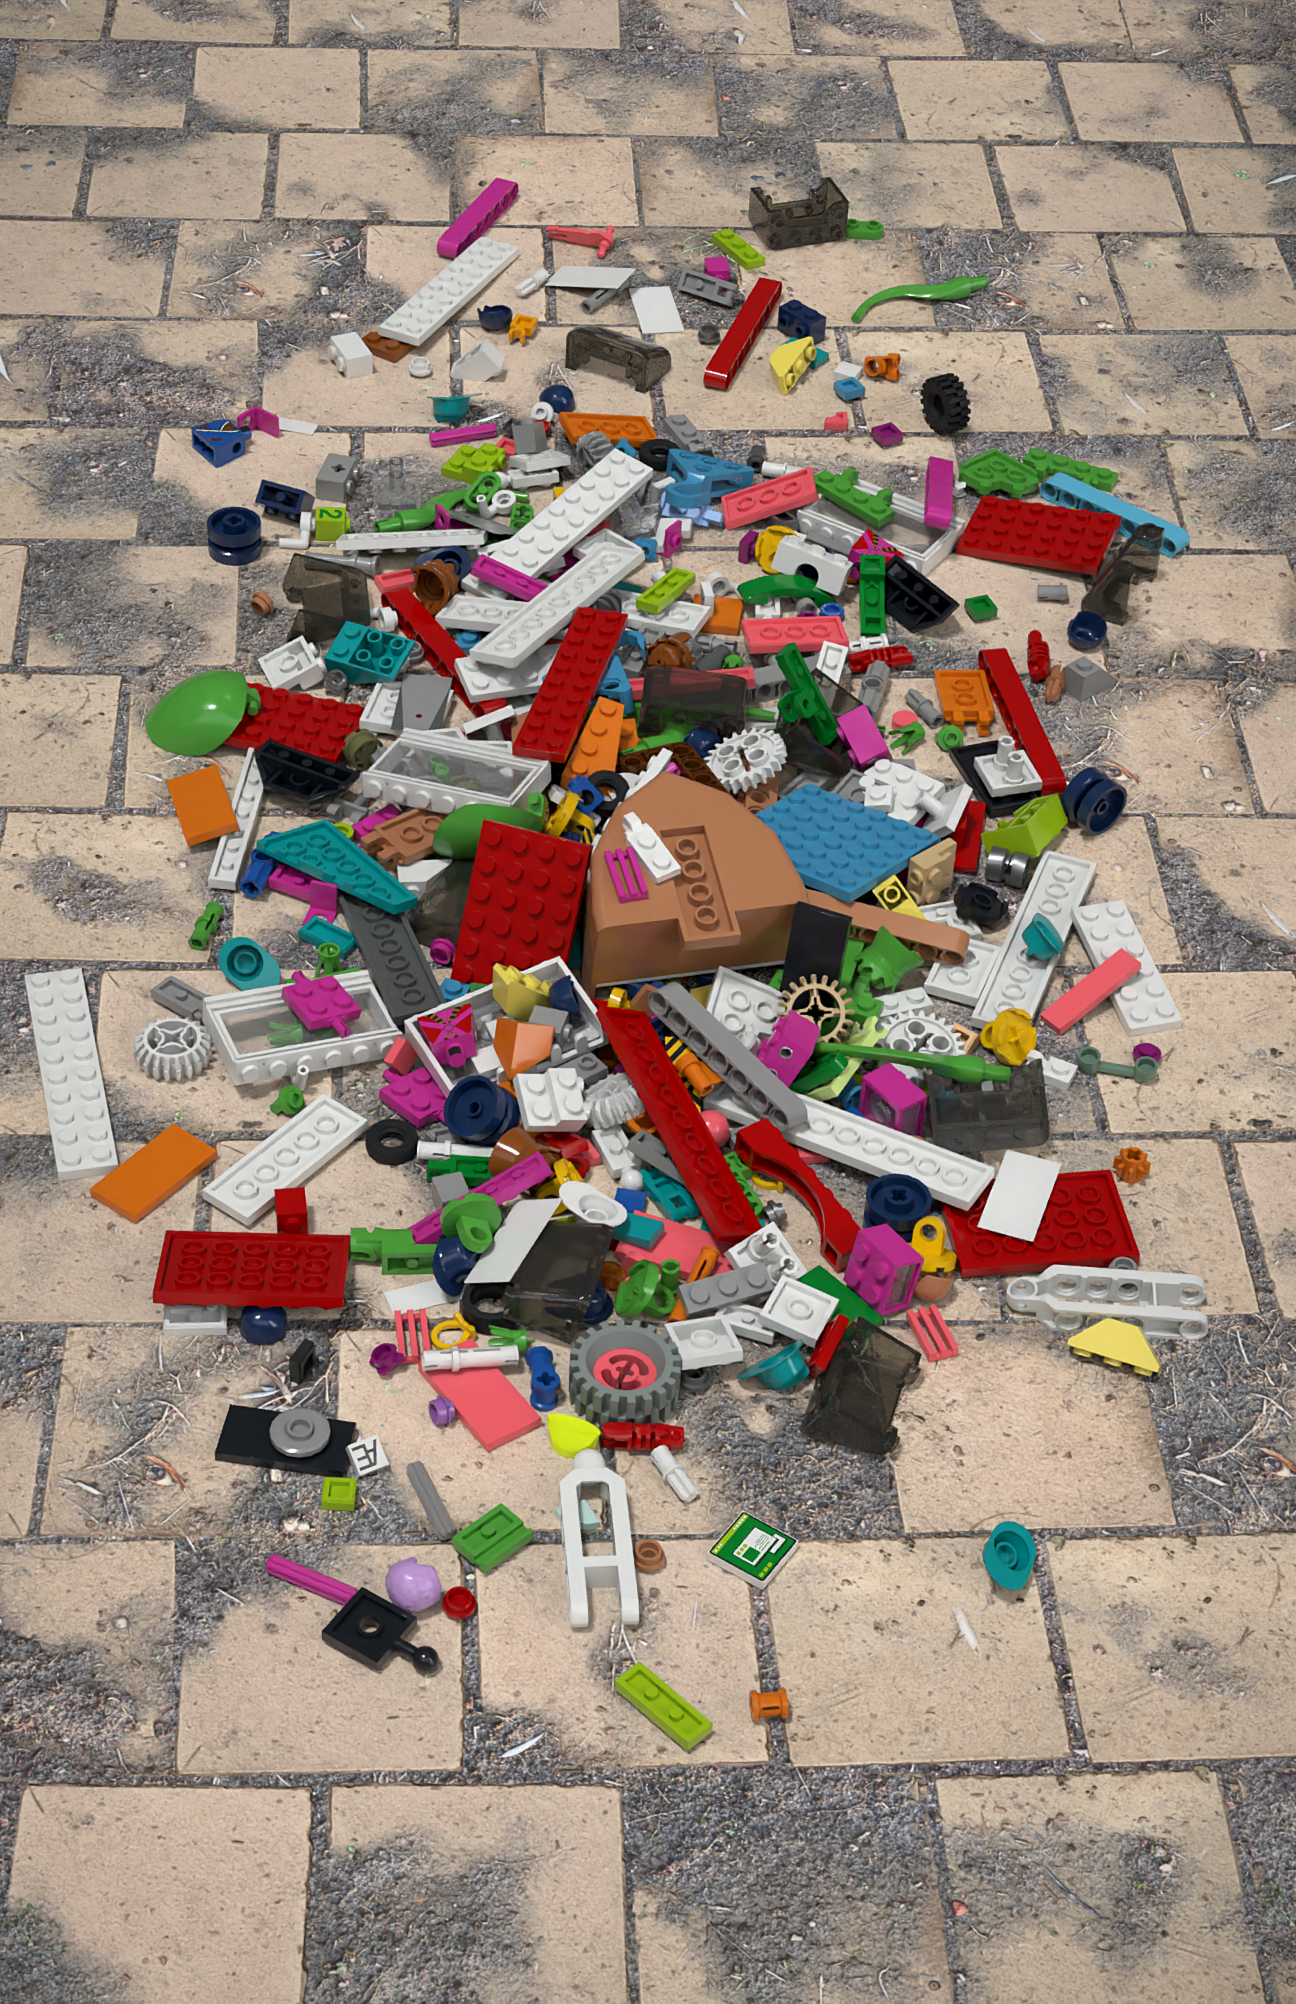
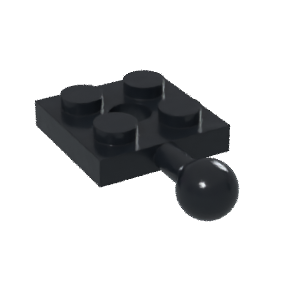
[322,1587,439,1674]

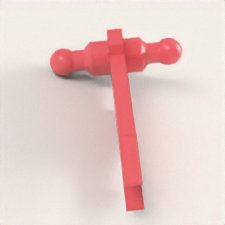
[546,225,614,258]

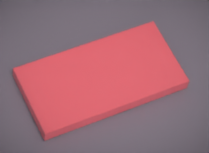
[721,467,819,530]
[741,616,849,654]
[614,1210,738,1281]
[418,1338,541,1452]

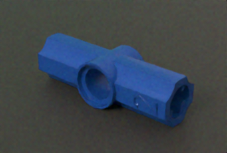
[239,831,280,899]

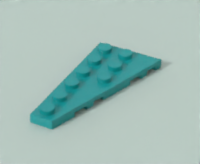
[256,819,418,914]

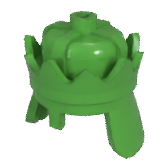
[853,926,925,994]

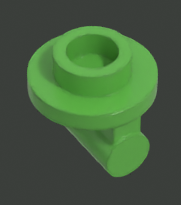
[934,725,963,751]
[270,1085,304,1115]

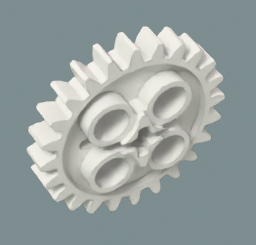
[704,728,788,794]
[873,1010,966,1093]

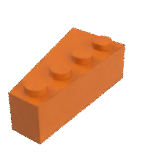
[560,696,625,800]

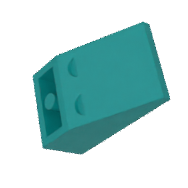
[324,621,416,684]

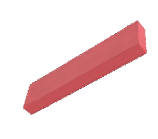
[1040,948,1142,1035]

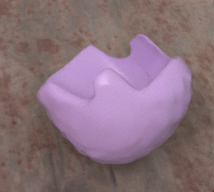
[385,1557,442,1613]

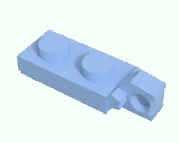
[656,492,725,528]

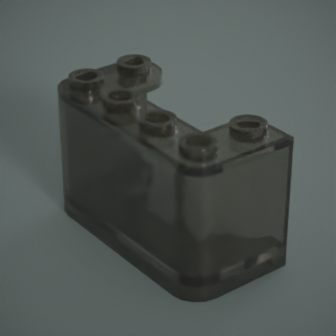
[748,177,849,250]

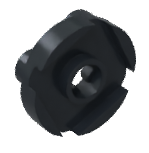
[953,882,1008,929]

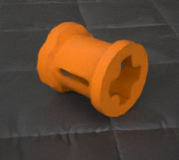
[749,1687,788,1722]

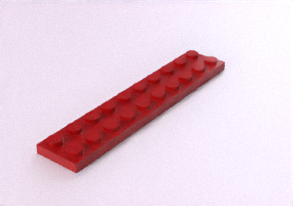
[512,607,628,763]
[595,1006,762,1243]

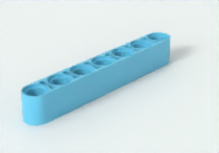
[1040,472,1190,557]

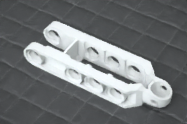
[1006,1265,1208,1341]
[558,1449,639,1628]

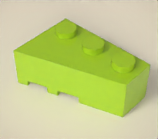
[980,793,1068,859]

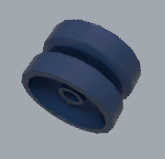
[207,507,262,566]
[1060,767,1128,836]
[443,1075,521,1147]
[862,1174,932,1243]

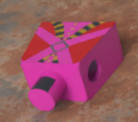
[848,529,905,580]
[417,1003,477,1067]

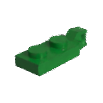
[427,1155,495,1186]

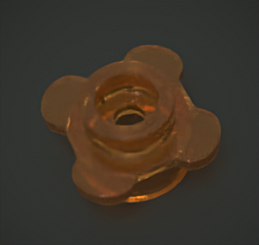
[594,1261,627,1291]

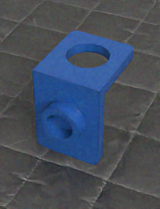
[564,774,604,815]

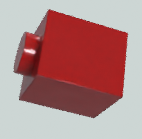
[274,1187,308,1234]

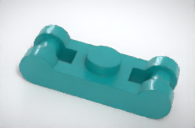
[638,1165,699,1223]

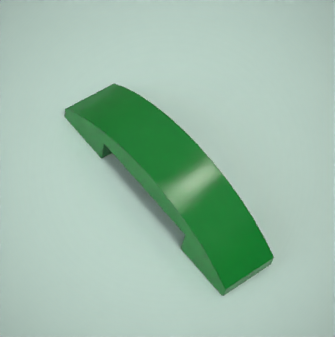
[859,554,886,636]
[737,574,836,606]

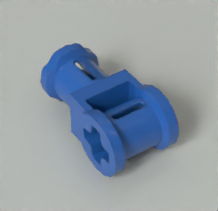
[525,1346,560,1412]

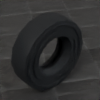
[639,439,680,471]
[582,770,630,817]
[365,1119,419,1165]

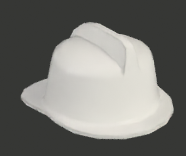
[559,1181,627,1239]

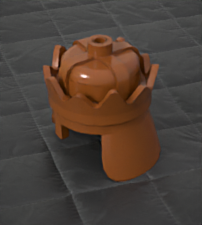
[410,559,460,615]
[644,632,696,677]
[488,1127,561,1198]

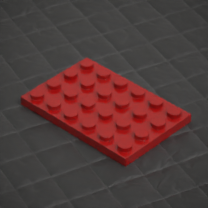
[956,496,1122,575]
[222,682,365,764]
[450,819,593,985]
[938,1169,1140,1278]
[153,1230,351,1310]

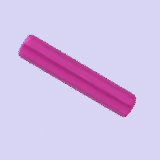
[429,423,497,447]
[266,1554,358,1605]

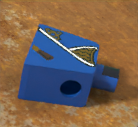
[191,419,252,468]

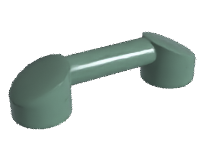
[1077,1046,1158,1083]

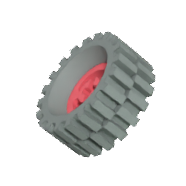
[568,1319,681,1431]

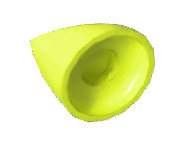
[547,1413,601,1459]

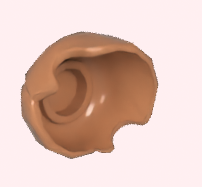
[904,1268,955,1302]

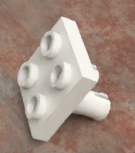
[974,735,1043,798]
[724,1221,808,1305]

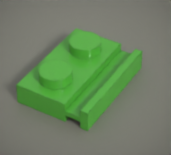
[452,1503,534,1574]

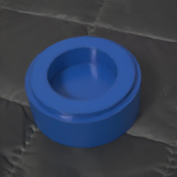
[819,603,844,621]

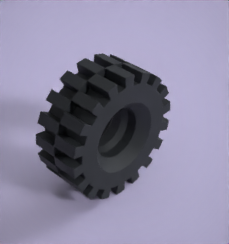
[920,373,971,435]

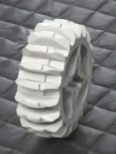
[133,1015,212,1082]
[582,1072,646,1129]

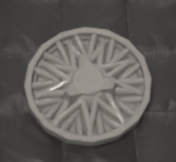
[269,1407,331,1458]

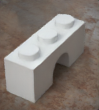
[771,535,854,596]

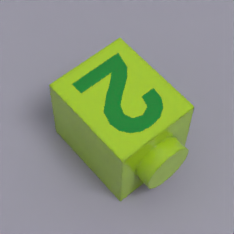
[315,507,351,542]

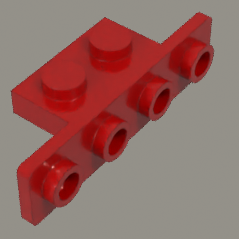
[948,796,986,873]

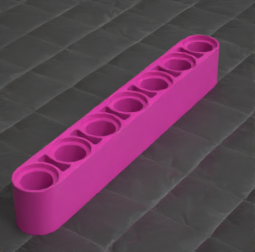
[437,178,519,259]
[923,456,953,530]

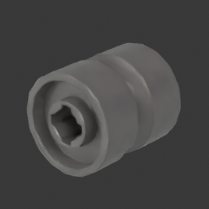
[985,845,1031,888]

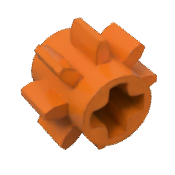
[1113,1147,1151,1184]

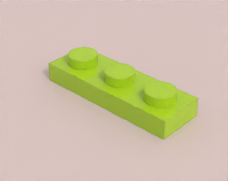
[711,229,765,271]
[636,567,696,614]
[614,1661,713,1751]

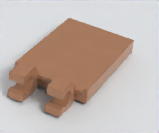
[360,808,449,872]

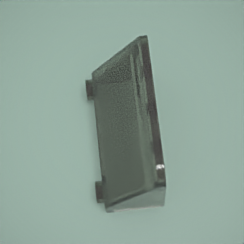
[282,553,371,644]
[918,1058,1050,1153]

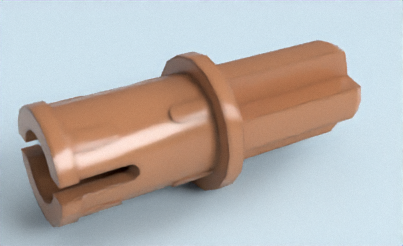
[1044,664,1066,703]

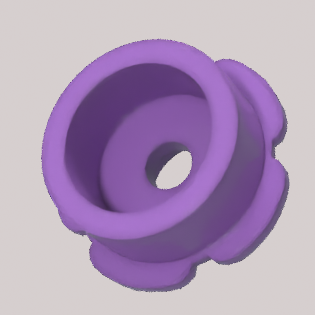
[428,1395,455,1426]

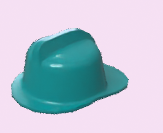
[427,393,482,422]
[1022,913,1064,961]
[218,937,281,991]
[737,1339,809,1390]
[982,1521,1036,1590]

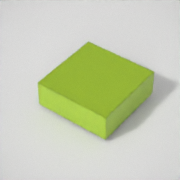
[321,1477,357,1511]

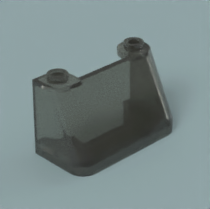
[565,326,671,394]
[1080,523,1165,627]
[774,667,863,779]
[500,1220,615,1345]
[800,1316,922,1456]

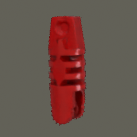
[1027,630,1050,682]
[848,645,914,672]
[601,1422,684,1452]

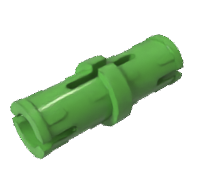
[188,902,223,951]

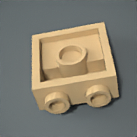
[906,838,957,907]

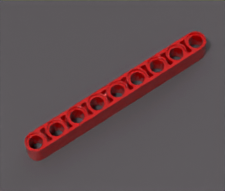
[703,277,782,390]
[381,587,507,718]
[978,648,1067,797]

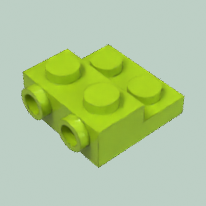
[441,443,507,485]

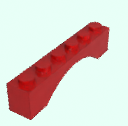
[734,1118,862,1274]

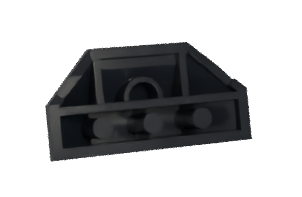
[884,554,960,633]
[254,739,360,805]

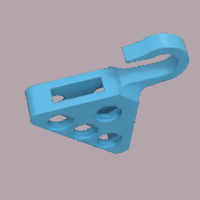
[665,449,754,509]
[542,630,647,714]

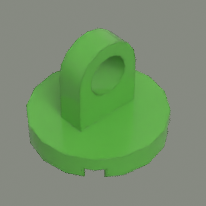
[439,1193,502,1253]
[614,1259,675,1320]

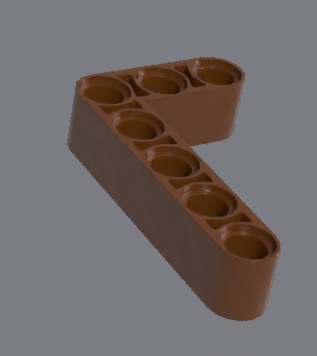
[620,742,731,796]

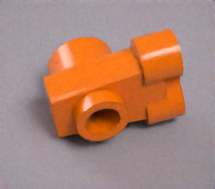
[864,353,901,381]

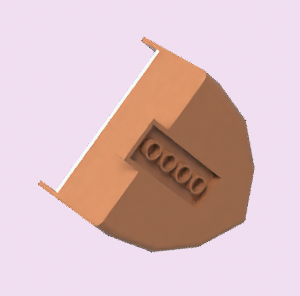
[579,771,810,999]

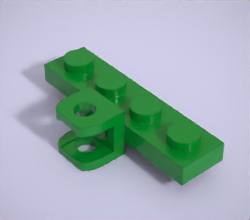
[775,642,838,747]

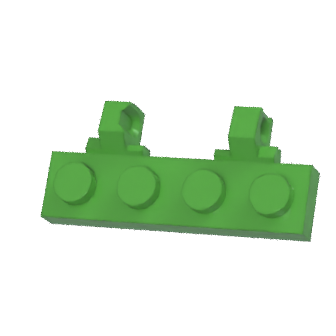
[1023,448,1119,493]
[814,468,895,528]
[768,969,884,1024]

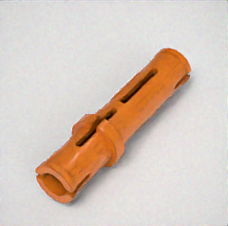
[667,1246,720,1323]

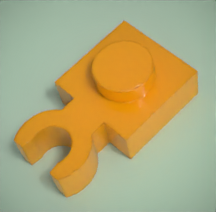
[508,314,538,344]

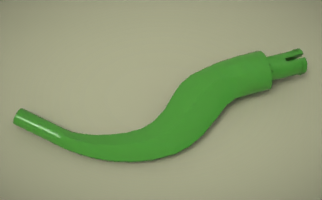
[851,275,989,323]
[374,489,529,533]
[617,704,776,763]
[813,1042,1010,1085]

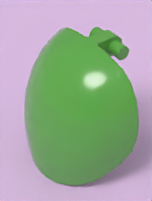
[145,669,261,756]
[432,792,548,860]

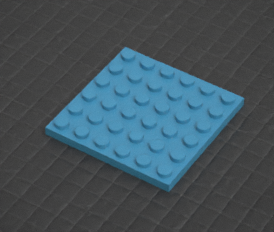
[754,784,941,903]

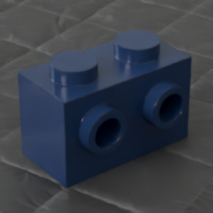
[777,299,826,345]
[255,479,315,522]

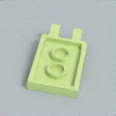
[802,1015,889,1102]

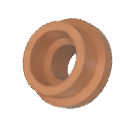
[250,592,274,616]
[633,1540,665,1572]

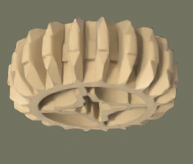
[776,974,854,1044]

